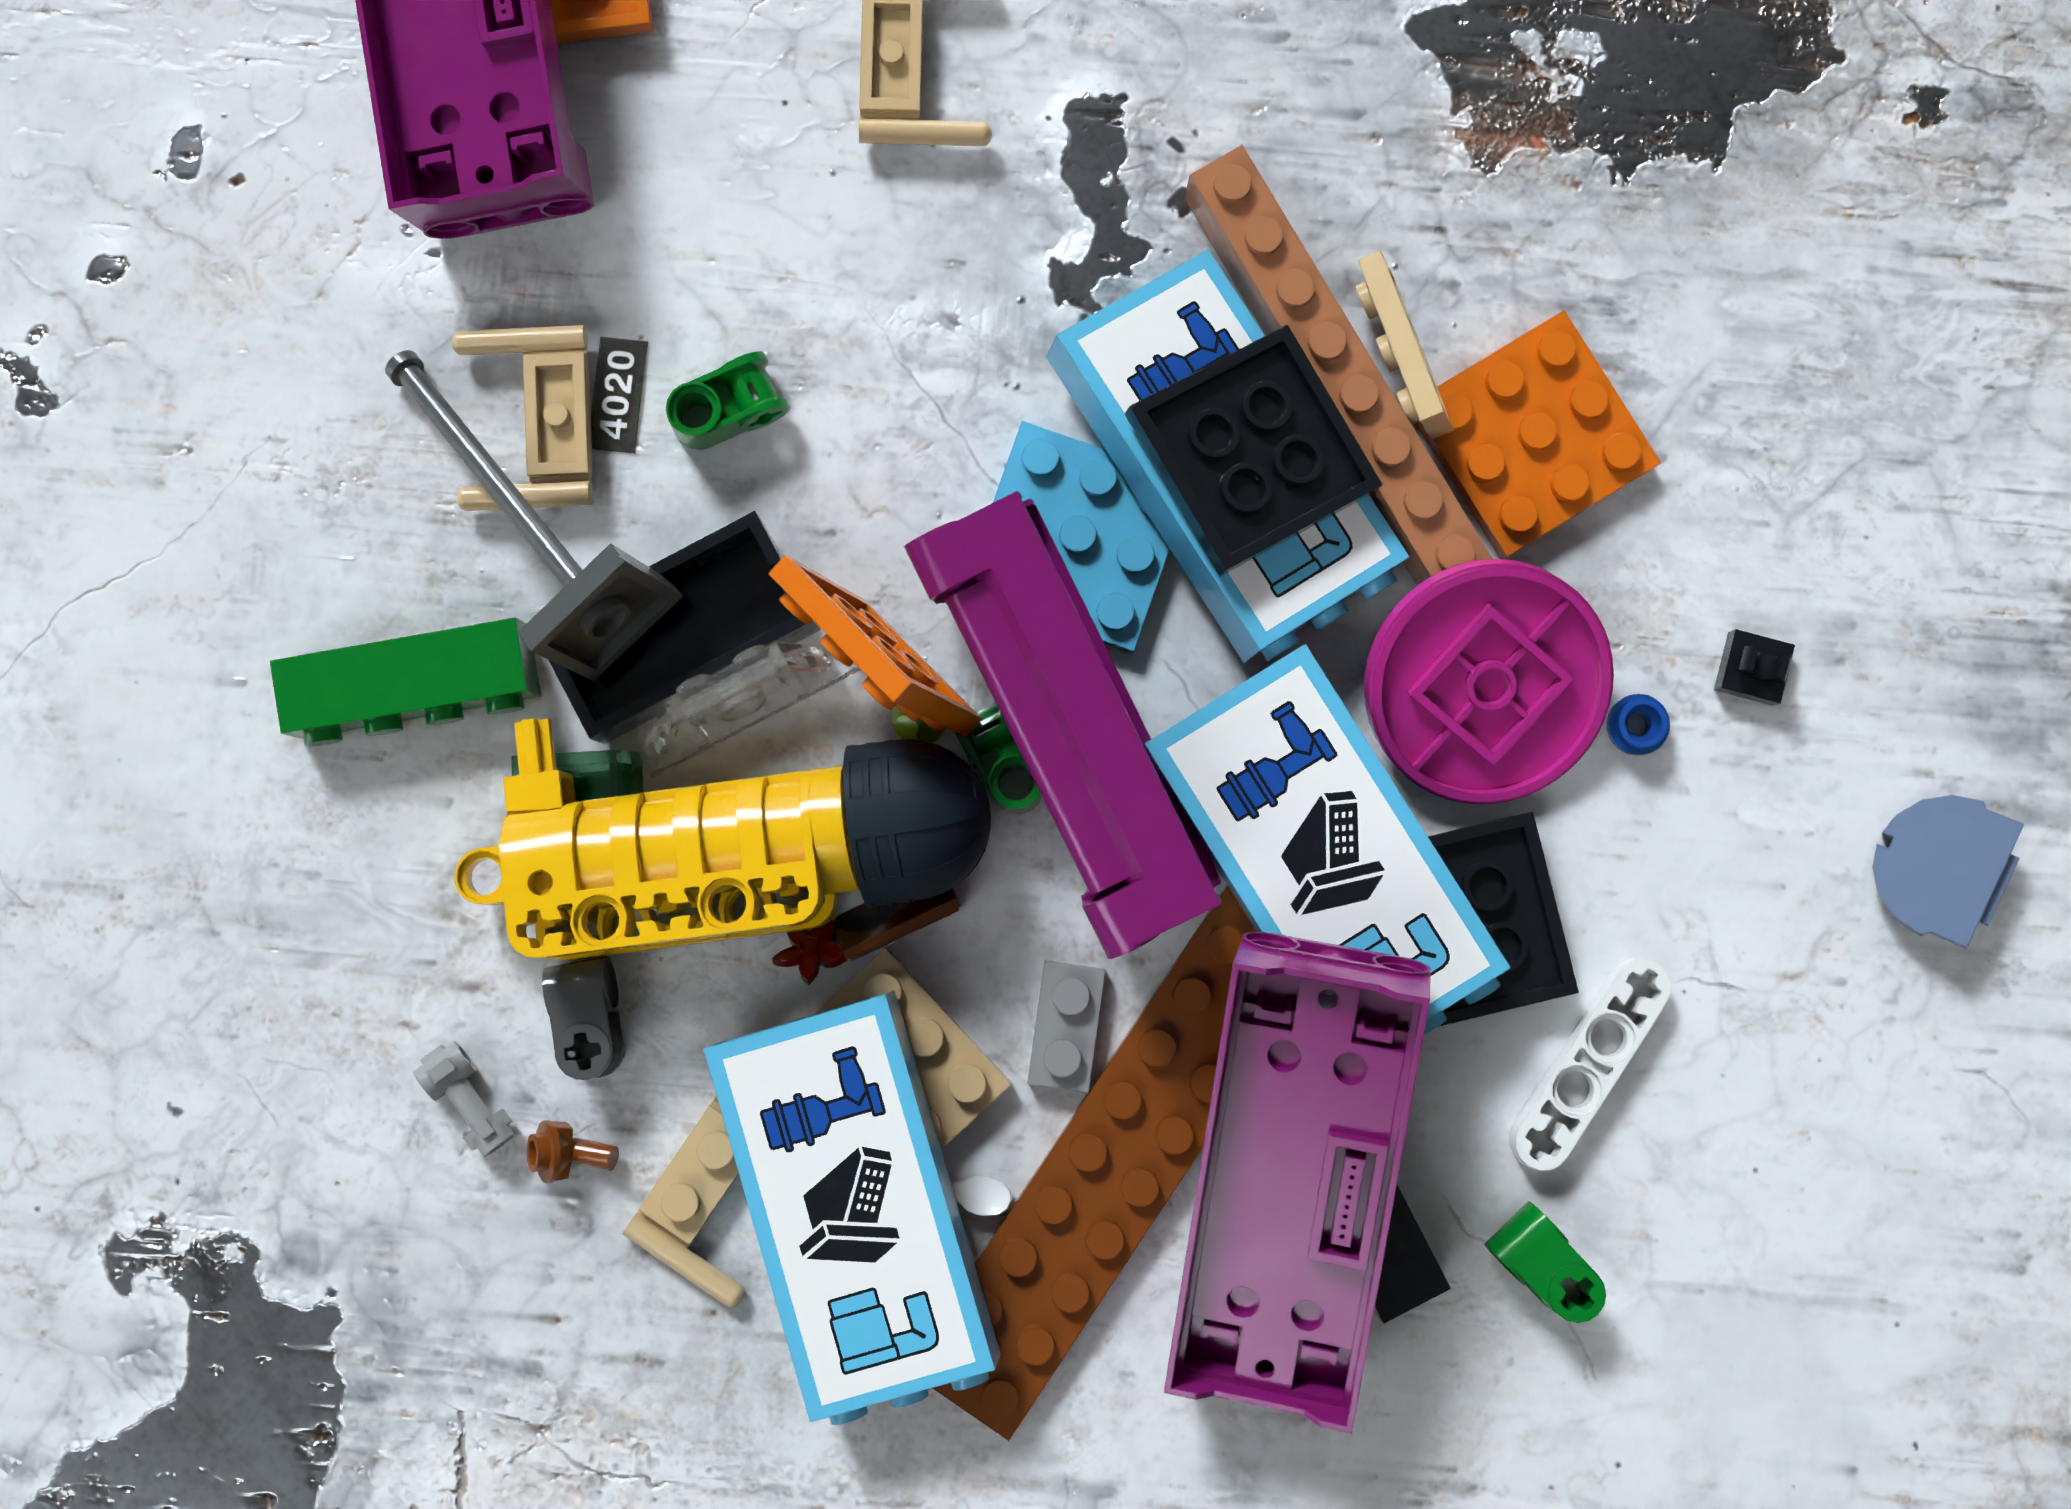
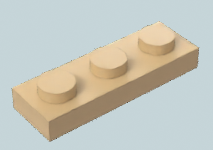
[1356,250,1454,440]

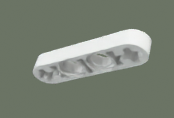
[1509,958,1672,1170]

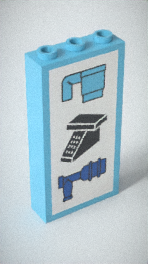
[1046,249,1409,663]
[1143,644,1511,1035]
[703,990,1001,1425]

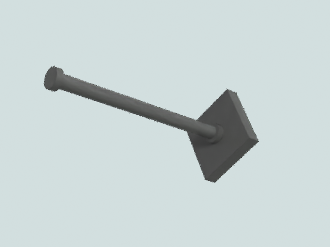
[385,350,683,681]

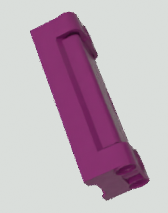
[355,0,594,239]
[904,491,1221,959]
[1164,932,1431,1434]

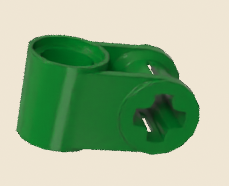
[665,351,790,450]
[954,701,1042,814]
[1484,1201,1606,1323]

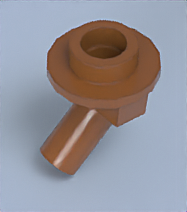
[526,1120,619,1184]

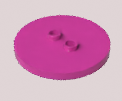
[1364,559,1614,804]

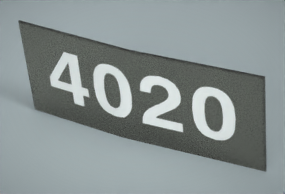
[591,336,648,453]

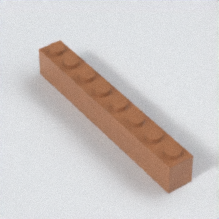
[1184,145,1493,585]

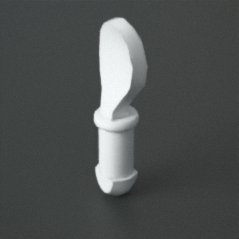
[948,1174,1013,1218]

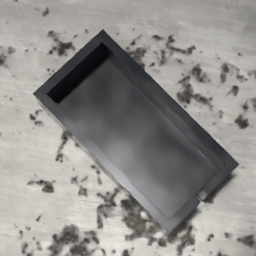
[549,511,820,744]

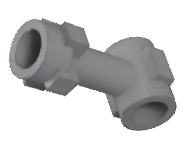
[413,1041,515,1157]

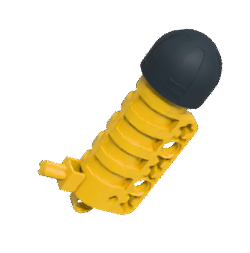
[454,718,991,960]

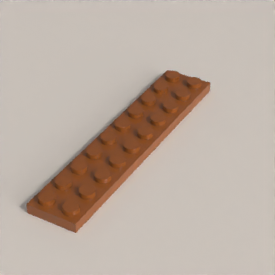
[932,884,1256,1441]

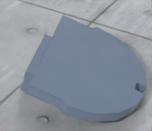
[1872,795,2024,949]

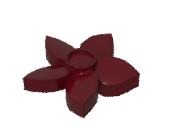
[772,919,847,985]

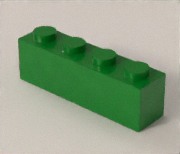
[270,617,541,746]

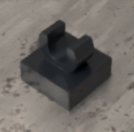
[1714,629,1795,706]

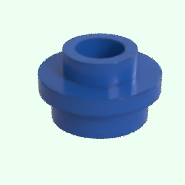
[1606,694,1670,755]

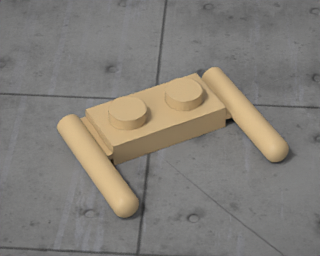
[859,0,992,146]
[452,325,594,511]
[622,1095,745,1308]

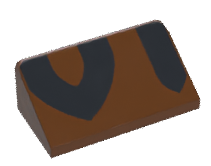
[835,888,962,961]

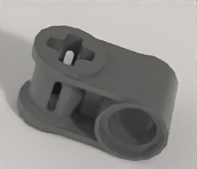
[542,956,625,1080]

